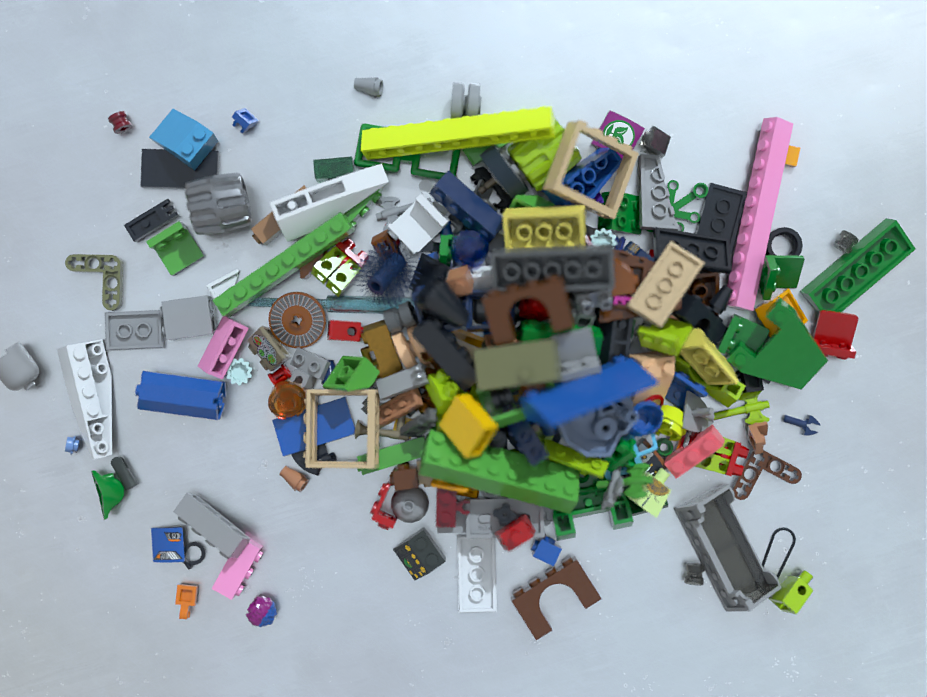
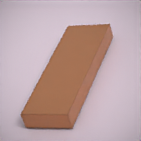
[379,388,423,429]

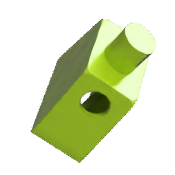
[768,570,813,614]

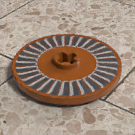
[268,292,326,348]

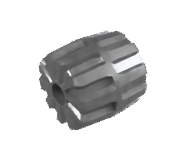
[185,173,252,235]

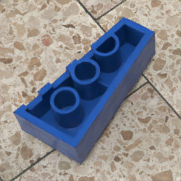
[542,148,622,206]

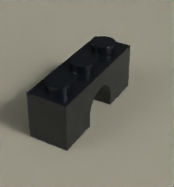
[671,293,728,346]

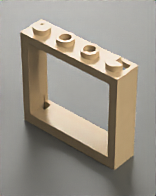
[543,120,639,219]
[303,389,380,469]

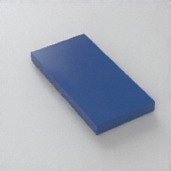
[272,397,355,457]

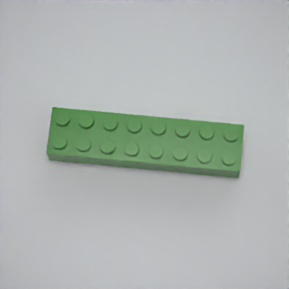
[419,429,580,514]

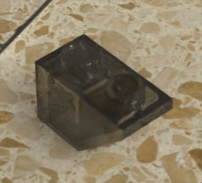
[639,126,671,158]

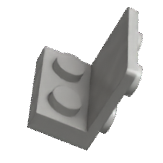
[551,327,601,382]

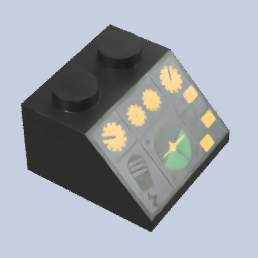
[393,527,446,581]

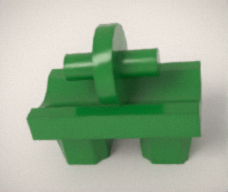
[601,438,637,472]

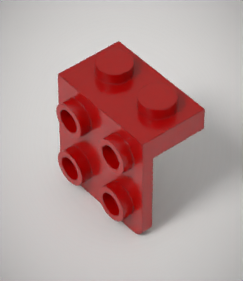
[813,310,859,360]
[370,481,397,530]

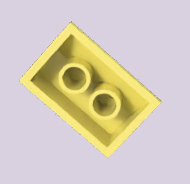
[679,328,738,385]

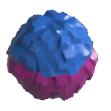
[245,596,277,628]

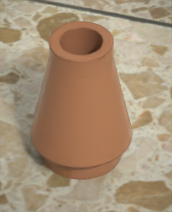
[279,466,309,492]

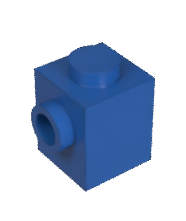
[530,536,562,566]

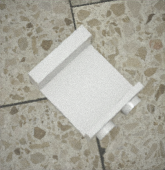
[387,194,448,255]

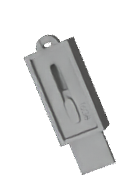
[437,496,553,539]

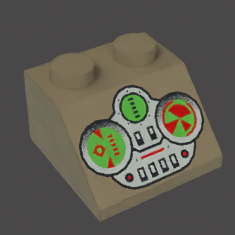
[247,326,292,371]

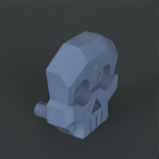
[557,397,638,457]

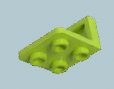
[638,318,692,357]

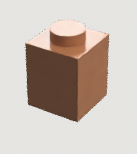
[447,265,474,297]

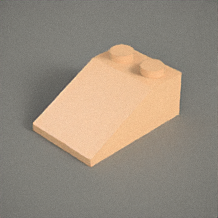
[628,351,675,407]

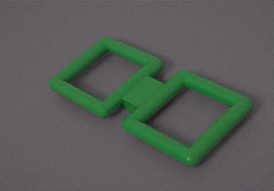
[354,123,461,180]

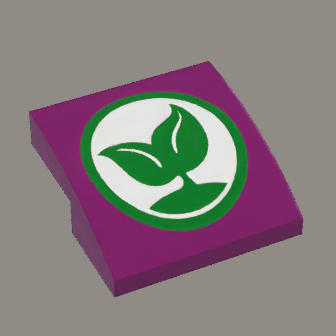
[591,110,645,158]

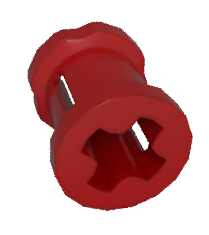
[267,363,292,388]

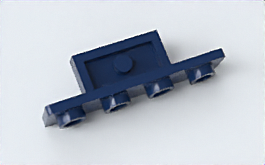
[502,398,549,466]

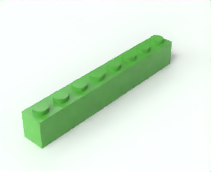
[213,212,355,317]

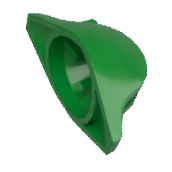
[91,470,124,520]

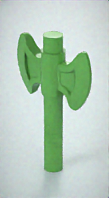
[596,463,653,499]

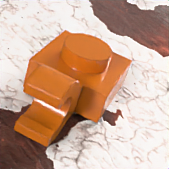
[175,584,198,619]

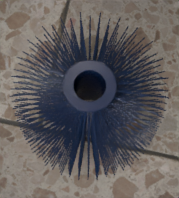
[352,238,422,310]

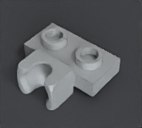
[290,347,331,389]

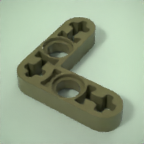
[65,254,123,311]

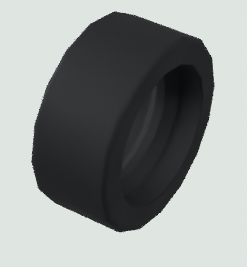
[765,227,803,256]

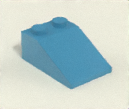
[149,109,218,171]

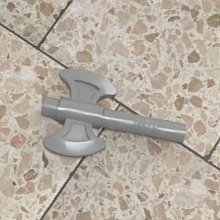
[375,197,432,231]
[601,466,623,509]

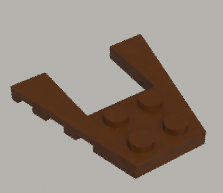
[599,249,682,324]

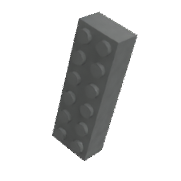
[490,244,615,291]

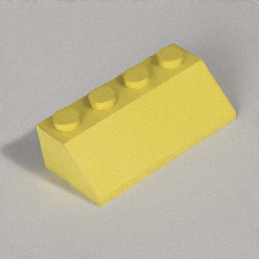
[503,205,586,248]

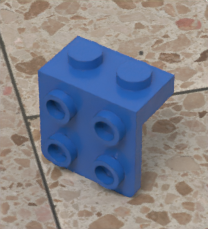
[665,371,708,411]

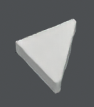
[206,269,240,299]

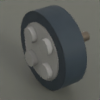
[478,145,529,199]

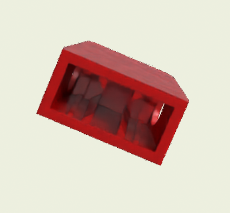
[327,320,364,342]
[494,514,536,552]

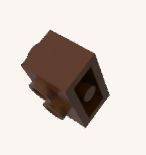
[390,462,419,491]

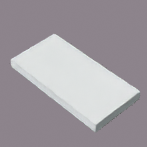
[457,535,497,613]

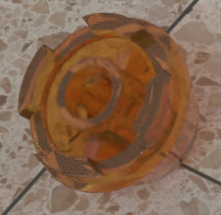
[268,381,306,420]

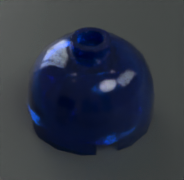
[450,231,489,268]

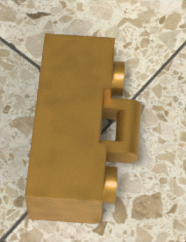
[360,319,403,379]

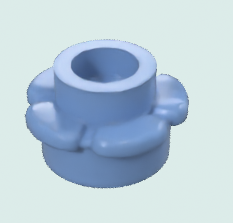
[65,436,79,455]

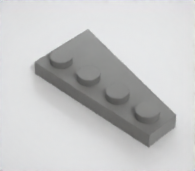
[638,154,679,231]

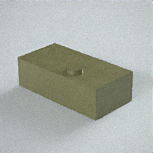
[473,339,562,391]

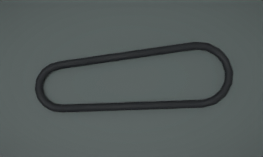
[755,527,796,596]

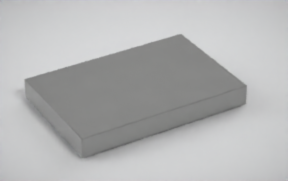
[105,310,165,351]

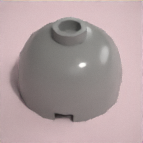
[391,487,429,523]

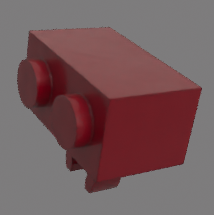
[436,488,470,528]

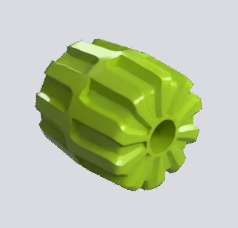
[507,119,582,191]

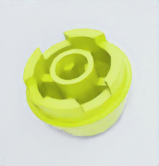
[654,405,686,441]

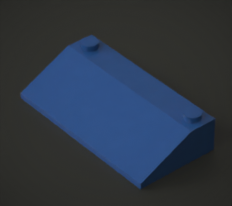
[519,355,658,427]

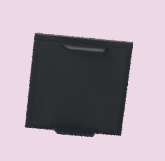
[409,253,450,291]

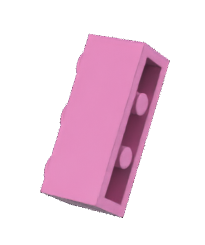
[198,316,249,380]
[211,539,263,600]

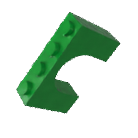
[518,320,603,358]

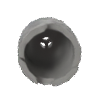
[0,342,39,391]

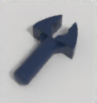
[783,415,820,436]

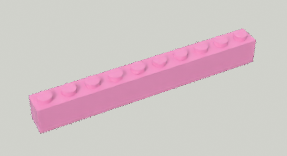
[727,117,794,311]

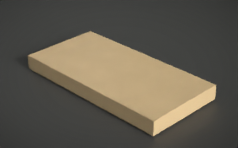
[627,242,705,328]

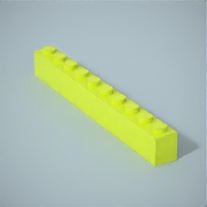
[361,106,555,160]

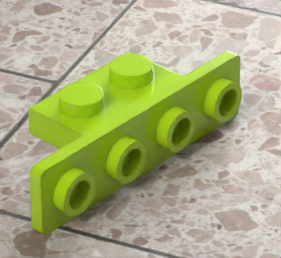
[538,436,609,478]

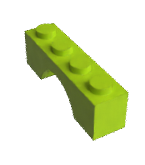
[674,353,745,408]

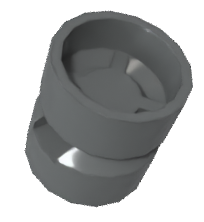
[383,301,419,334]

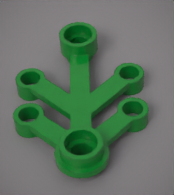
[645,180,708,232]

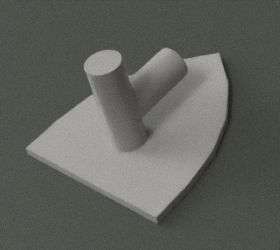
[682,391,715,432]

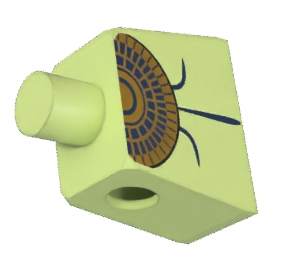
[626,468,671,518]

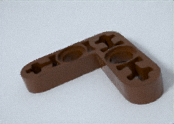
[731,450,802,500]

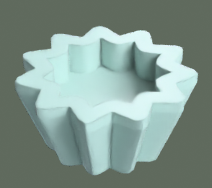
[590,228,617,246]
[226,358,253,386]

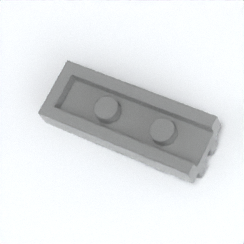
[376,364,429,400]

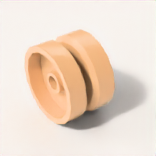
[391,325,431,369]

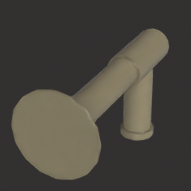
[355,415,409,441]

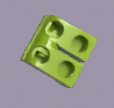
[425,369,469,415]

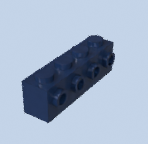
[429,170,504,244]

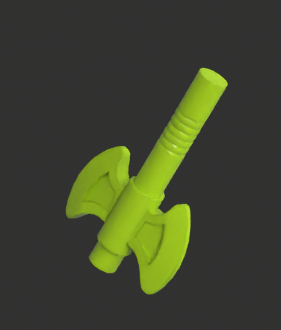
[713,391,770,425]

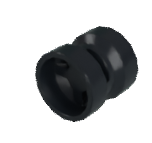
[489,387,514,410]

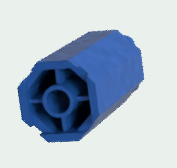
[135,371,226,420]

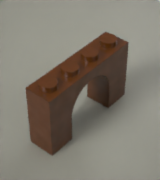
[482,275,575,345]
[511,557,601,641]

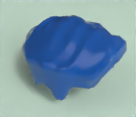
[628,400,663,437]

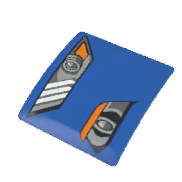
[151,527,185,563]

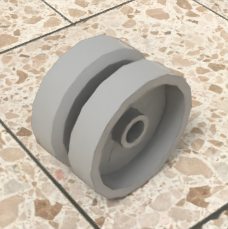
[450,82,481,119]

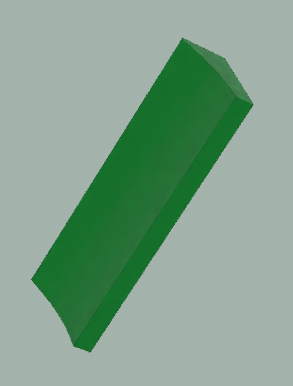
[800,218,916,313]

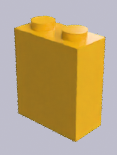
[439,394,498,458]

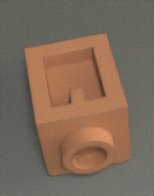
[747,421,768,455]

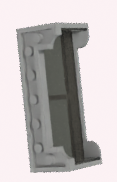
[674,484,782,612]

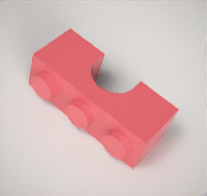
[664,424,725,479]

